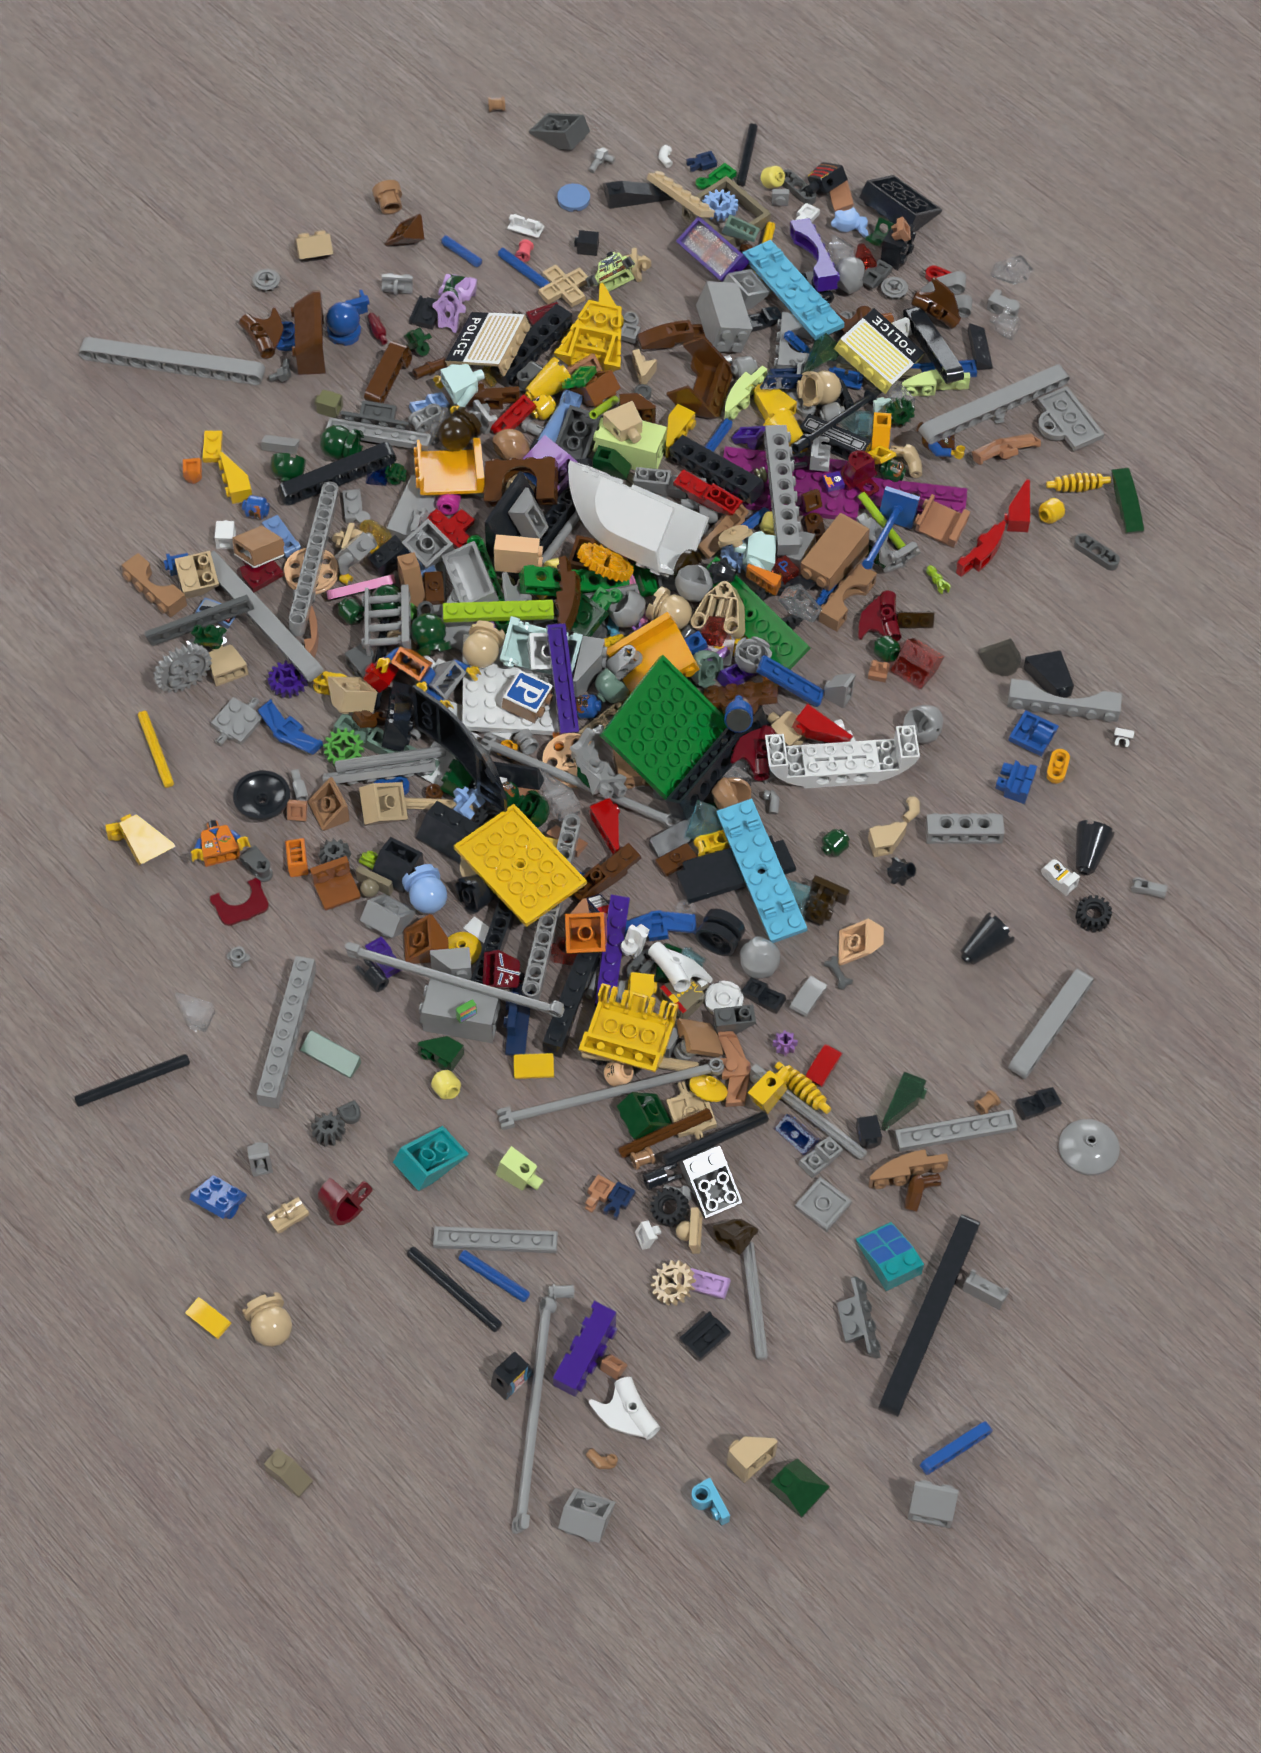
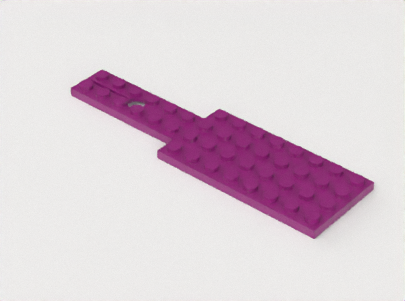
[720,446,968,521]

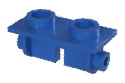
[829,366,864,390]

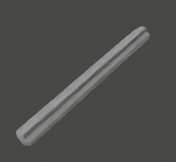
[335,746,446,772]
[771,1085,867,1160]
[743,1242,768,1360]

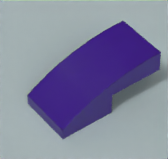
[365,936,402,978]

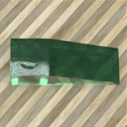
[802,333,839,373]
[881,1072,928,1131]

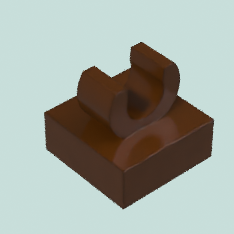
[801,489,823,512]

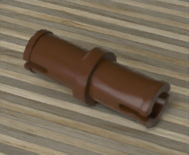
[412,357,448,379]

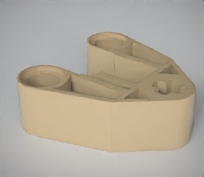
[691,581,745,639]

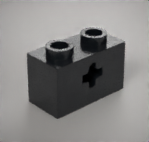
[368,535,410,577]

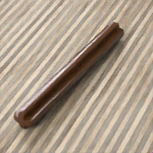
[618,1108,713,1158]

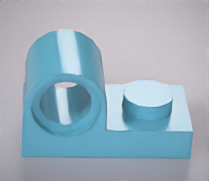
[691,1478,730,1526]

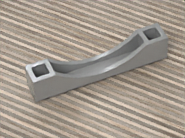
[1007,679,1122,722]

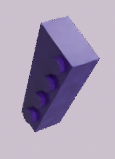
[553,1301,618,1397]

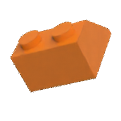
[565,912,607,953]

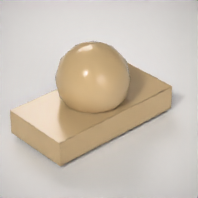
[676,1207,703,1254]

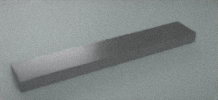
[145,594,254,646]

